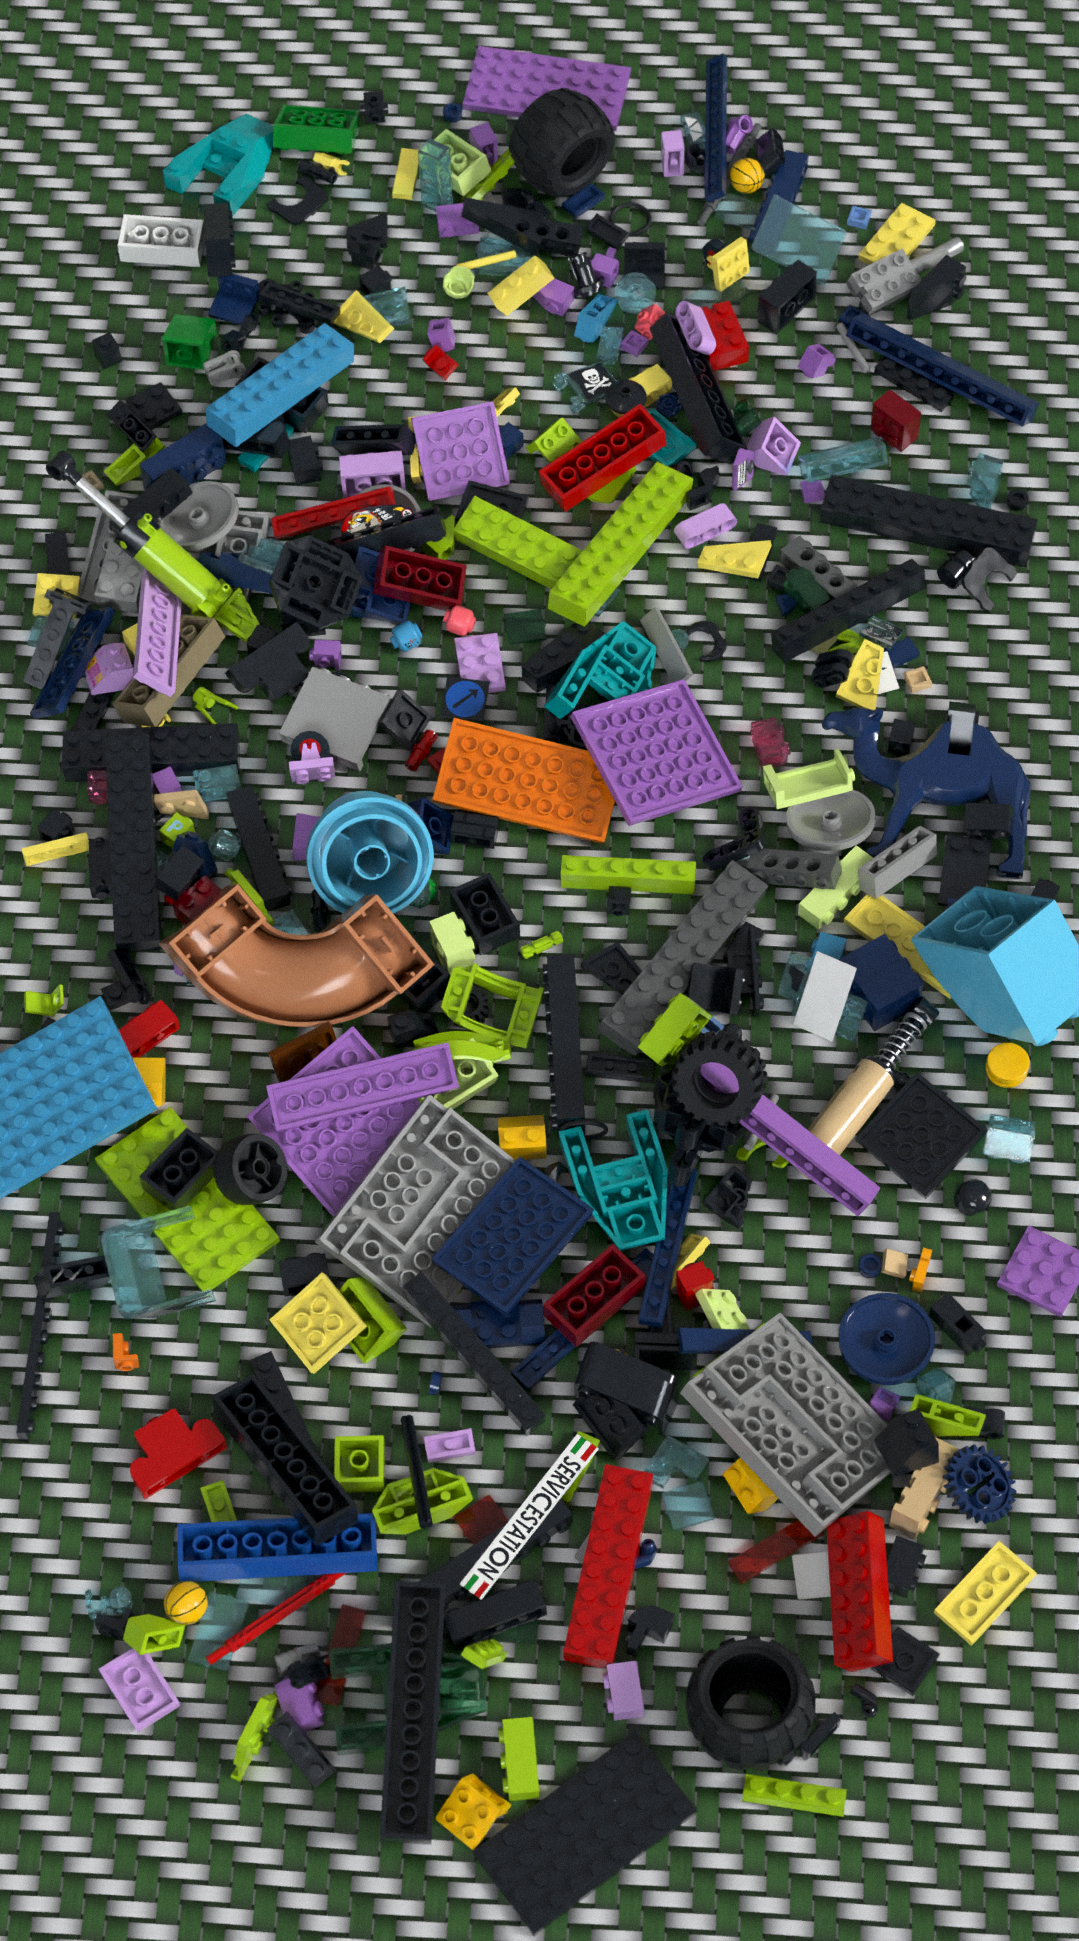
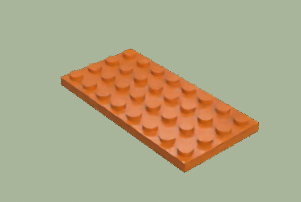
[432,718,615,845]

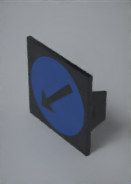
[440,676,490,722]

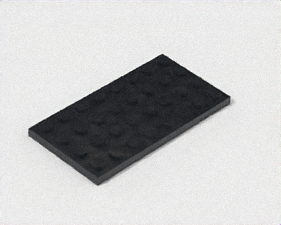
[473,1731,697,1936]

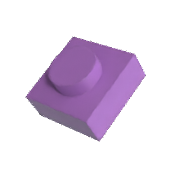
[620,330,649,357]
[800,479,825,503]

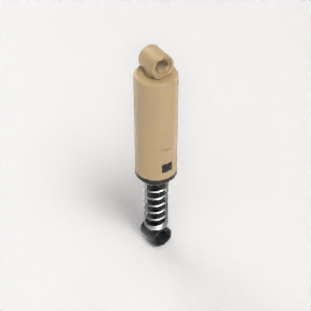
[794,996,940,1179]

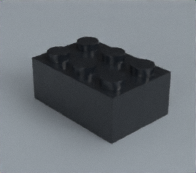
[757,259,817,335]
[449,872,520,955]
[139,1128,217,1215]

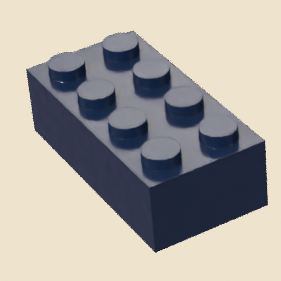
[139,423,226,490]

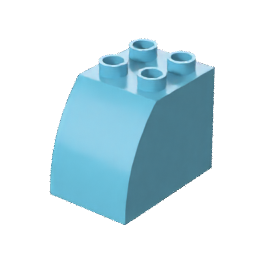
[911,886,1079,1046]

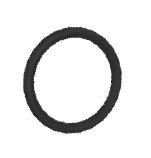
[609,202,652,236]
[559,1120,608,1140]

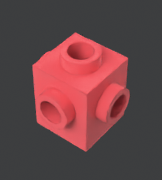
[635,304,665,340]

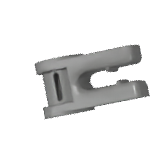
[203,350,246,385]

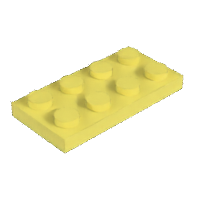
[858,203,936,265]
[934,1541,1037,1646]

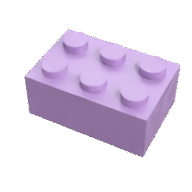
[339,451,406,498]

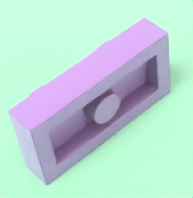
[424,1428,476,1463]

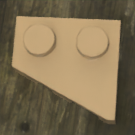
[154,790,209,819]

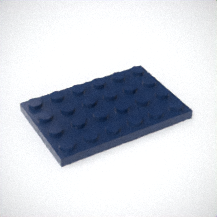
[431,1157,594,1316]

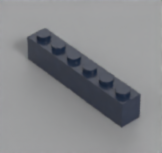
[748,150,809,257]

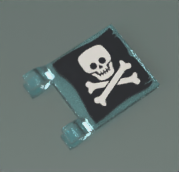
[553,361,616,413]

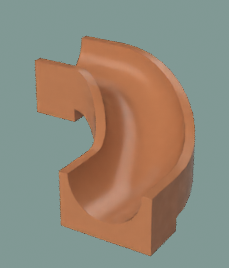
[159,884,435,1027]

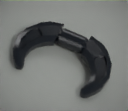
[685,621,727,662]

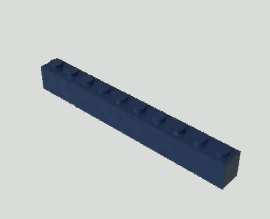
[846,313,1039,427]

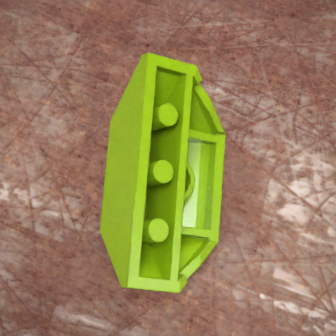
[372,1468,473,1535]

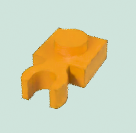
[909,1247,932,1293]

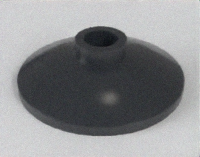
[605,380,646,414]

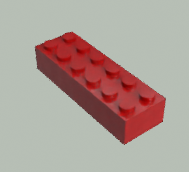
[538,404,667,512]
[827,1511,893,1672]

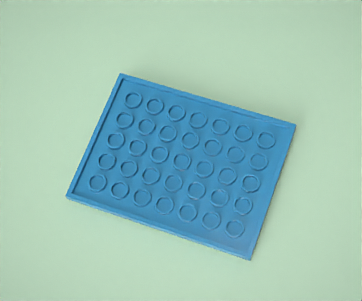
[0,996,158,1199]

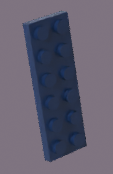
[29,606,115,719]

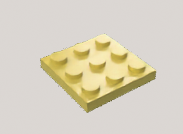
[270,1272,367,1374]

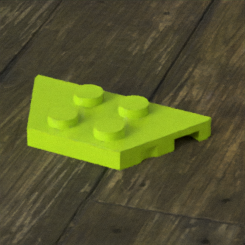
[231,1691,280,1782]

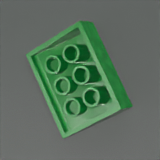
[273,104,360,155]

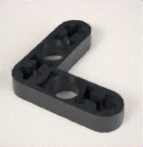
[702,806,766,871]

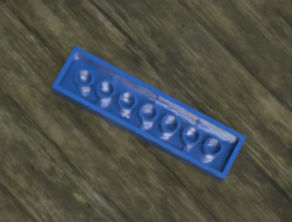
[178,1513,378,1582]

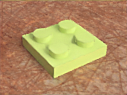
[695,1289,750,1330]

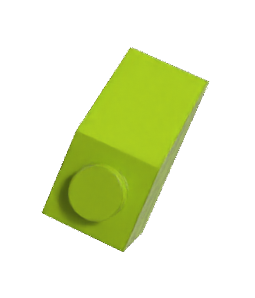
[123,1614,185,1655]

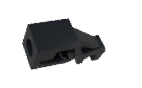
[220,312,260,352]

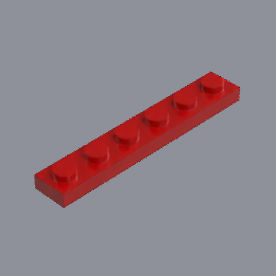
[271,486,395,540]

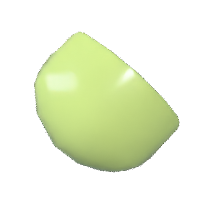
[443,266,474,299]

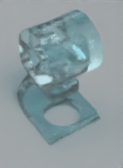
[85,1587,133,1621]

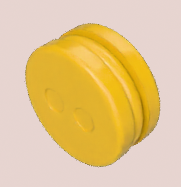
[985,1043,1030,1088]

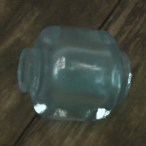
[208,829,242,861]

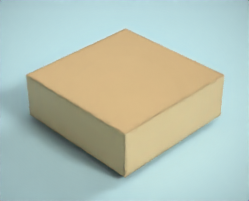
[903,666,932,693]
[881,1249,908,1279]

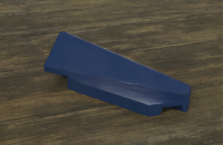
[198,551,272,594]

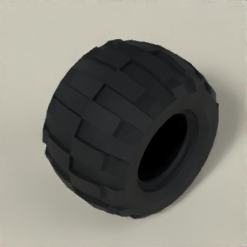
[509,88,615,197]
[686,1635,816,1772]

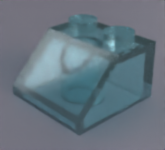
[968,453,1004,509]
[983,1113,1036,1163]

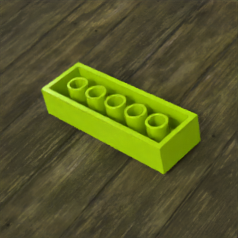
[453,496,582,589]

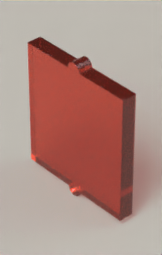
[454,1494,509,1545]

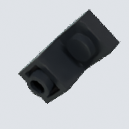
[686,466,719,511]

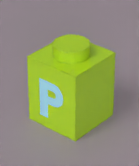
[159,812,195,849]

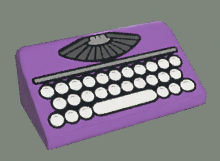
[732,448,754,490]

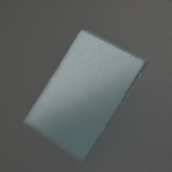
[751,194,847,286]

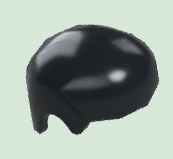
[685,143,705,173]
[954,1179,992,1216]

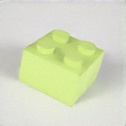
[429,912,475,976]

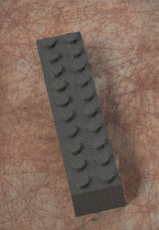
[598,860,768,1057]

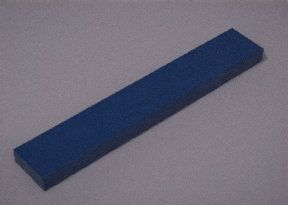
[677,1328,813,1354]

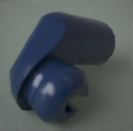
[635,1539,657,1570]

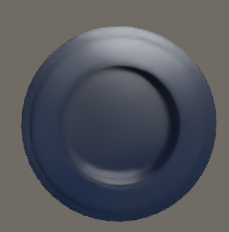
[443,103,462,123]
[858,1254,882,1279]
[428,1371,442,1396]

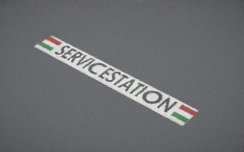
[460,1434,599,1600]

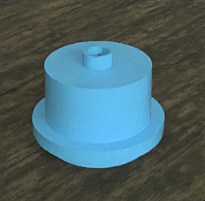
[306,791,434,913]

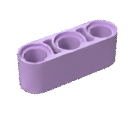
[675,301,716,355]
[674,503,737,549]

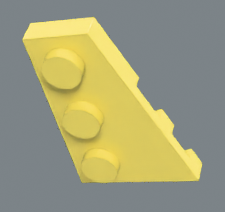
[697,540,772,579]

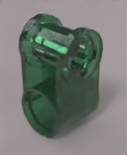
[733,399,762,436]

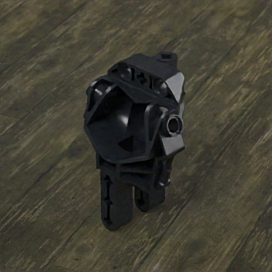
[653,1023,768,1187]

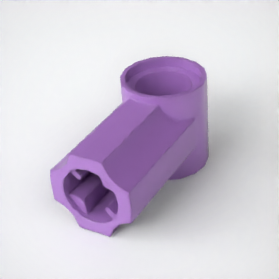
[726,115,753,155]

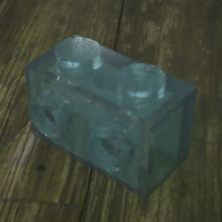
[193,764,240,802]

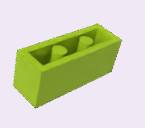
[498,1717,540,1801]

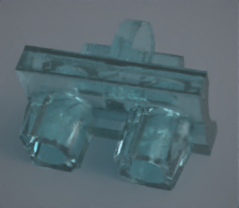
[597,326,624,364]

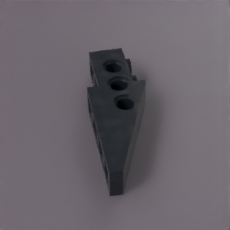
[461,197,583,257]

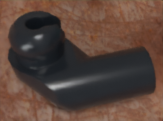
[850,1683,878,1718]

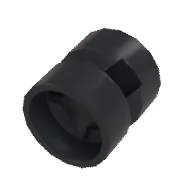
[937,549,975,589]

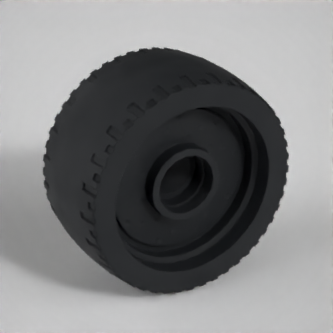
[213,1134,288,1205]

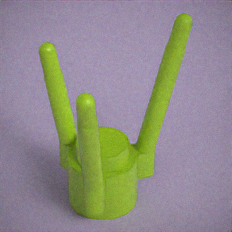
[193,687,238,724]

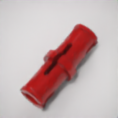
[404,729,438,772]

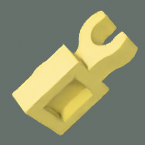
[313,153,350,176]

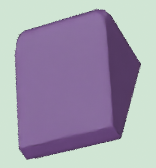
[869,1387,900,1422]

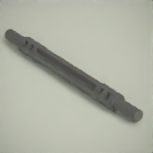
[697,123,762,226]

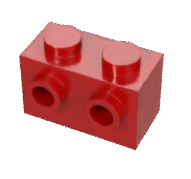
[676,1261,715,1311]

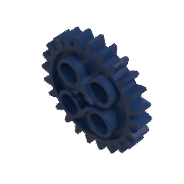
[943,1444,1017,1524]

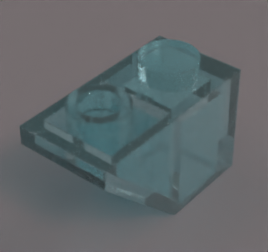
[916,1367,956,1404]

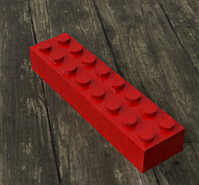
[563,1464,654,1669]

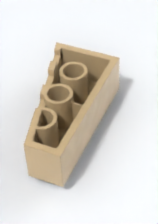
[889,1437,959,1539]

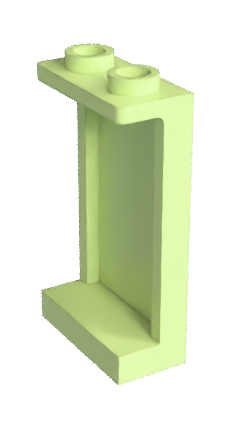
[763,748,855,809]

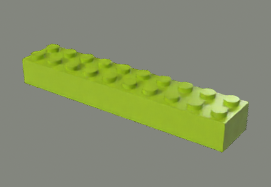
[548,462,693,627]

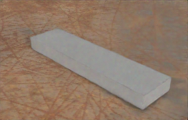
[640,607,694,682]

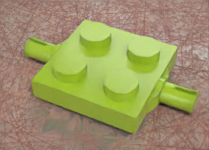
[224,868,275,926]

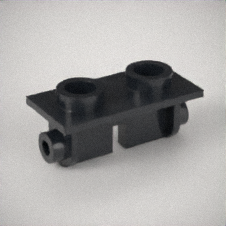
[281,1654,331,1689]

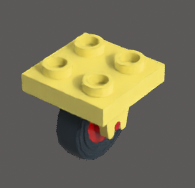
[703,237,750,292]

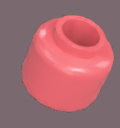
[443,605,476,637]

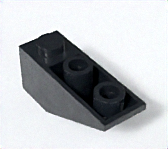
[106,400,157,452]

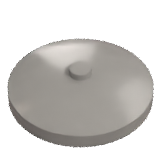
[158,481,239,552]
[786,790,875,851]

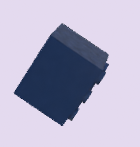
[839,934,924,1032]

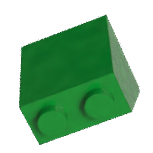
[162,314,217,370]

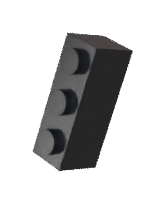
[33,1255,114,1300]

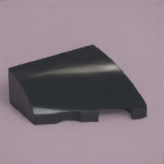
[702,1165,752,1229]

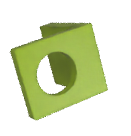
[24,984,64,1017]

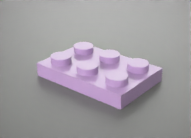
[454,633,506,693]
[99,1648,181,1733]

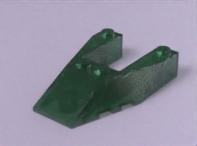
[329,1643,487,1756]

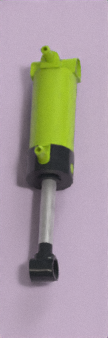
[46,450,233,618]

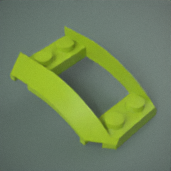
[441,963,544,1048]
[412,1031,511,1067]

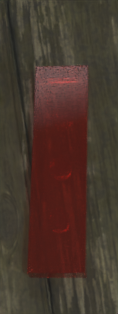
[728,1519,824,1584]
[316,1604,366,1706]

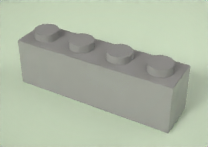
[858,826,937,899]

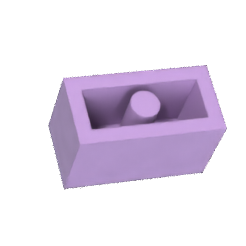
[661,130,684,177]
[602,1661,644,1721]

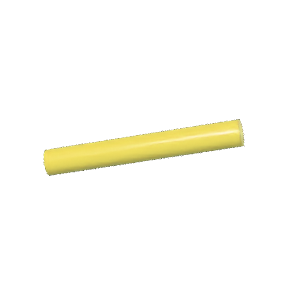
[456,250,517,269]

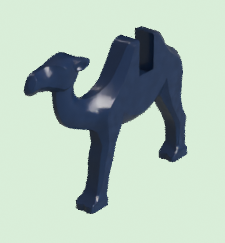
[822,708,1031,879]

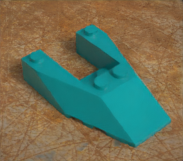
[163,113,274,217]
[544,621,657,720]
[559,1109,668,1251]

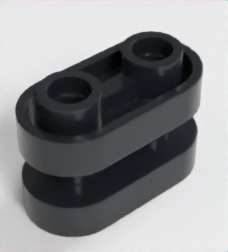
[810,649,854,688]

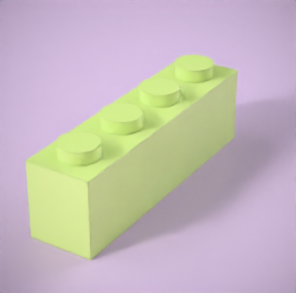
[798,845,873,930]

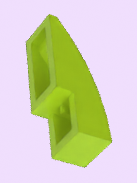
[104,438,166,486]

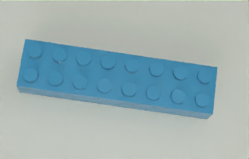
[206,323,354,447]

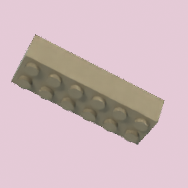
[113,614,225,727]

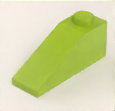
[909,1394,986,1436]

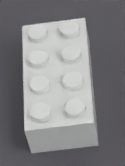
[118,214,205,267]

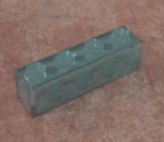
[418,138,453,212]
[798,437,888,483]

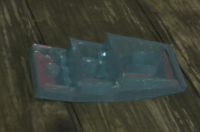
[238,538,284,575]

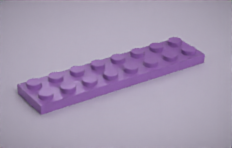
[266,1043,459,1132]

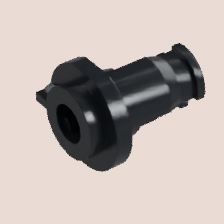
[568,252,605,299]

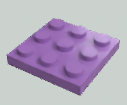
[997,1226,1079,1317]

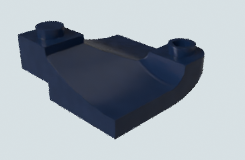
[349,546,410,625]

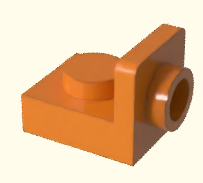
[113,1333,139,1371]

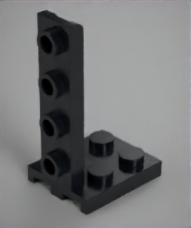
[23,586,93,689]

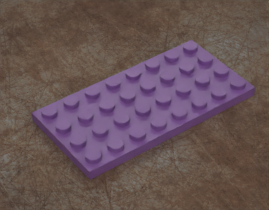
[462,46,631,131]

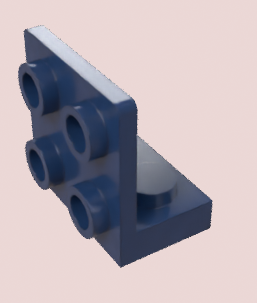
[208,274,260,325]

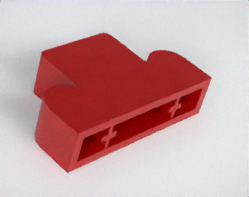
[130,1409,228,1500]

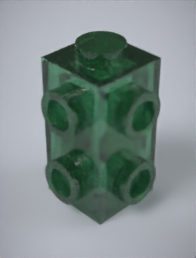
[782,566,830,614]

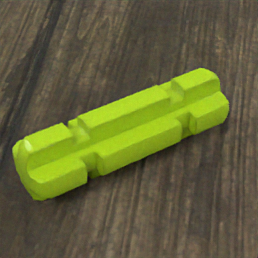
[520,931,563,959]

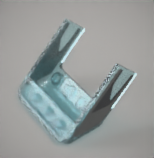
[101,1206,216,1319]

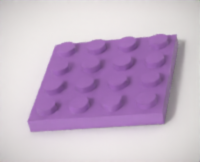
[411,401,510,501]

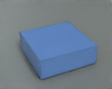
[847,206,872,230]

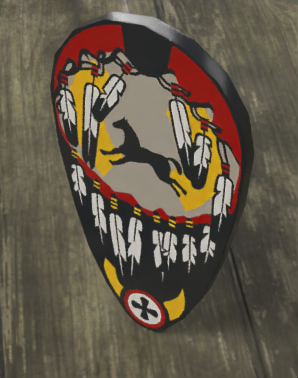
[340,504,413,536]

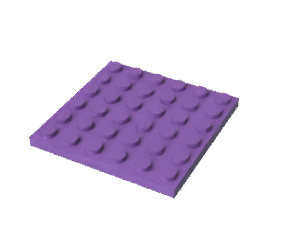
[570,679,743,826]
[247,1026,420,1217]

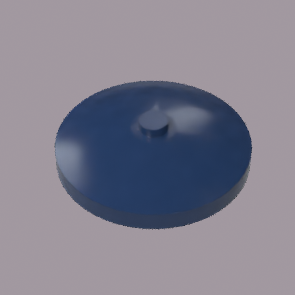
[838,1293,935,1385]

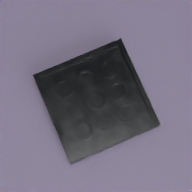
[855,1072,988,1199]

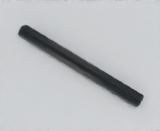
[400,1415,433,1529]

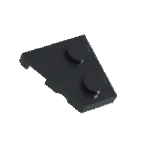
[347,213,388,249]

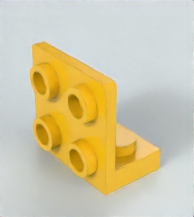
[435,1773,511,1850]

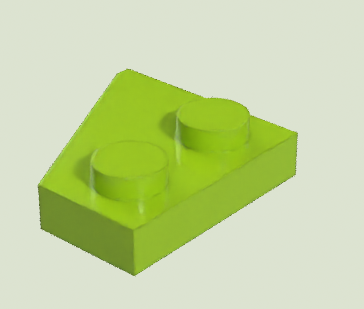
[213,587,260,643]

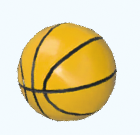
[729,158,765,194]
[164,1581,208,1625]

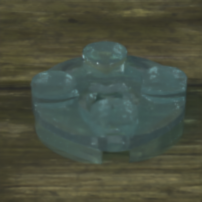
[615,272,656,314]

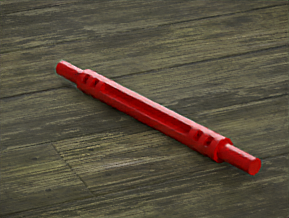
[205,1573,346,1665]

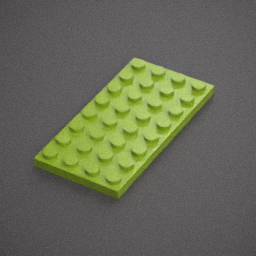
[95,1106,280,1295]

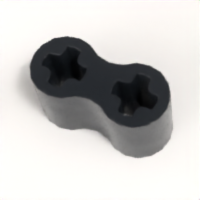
[962,1406,1005,1439]

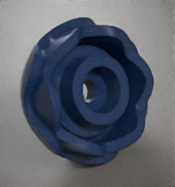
[655,393,682,417]

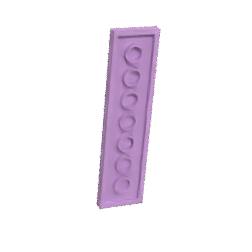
[133,569,182,697]

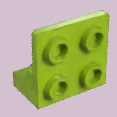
[525,417,582,464]

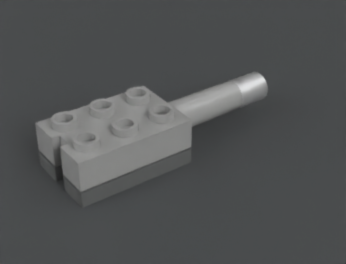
[846,237,964,316]

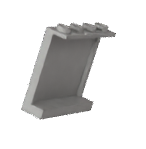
[279,667,391,772]

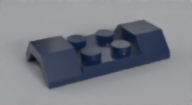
[450,1299,545,1351]

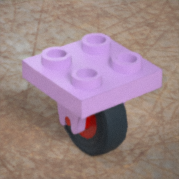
[289,731,335,784]

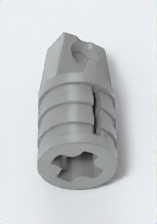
[274,1643,321,1677]

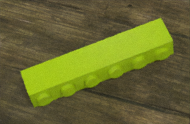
[561,855,696,894]

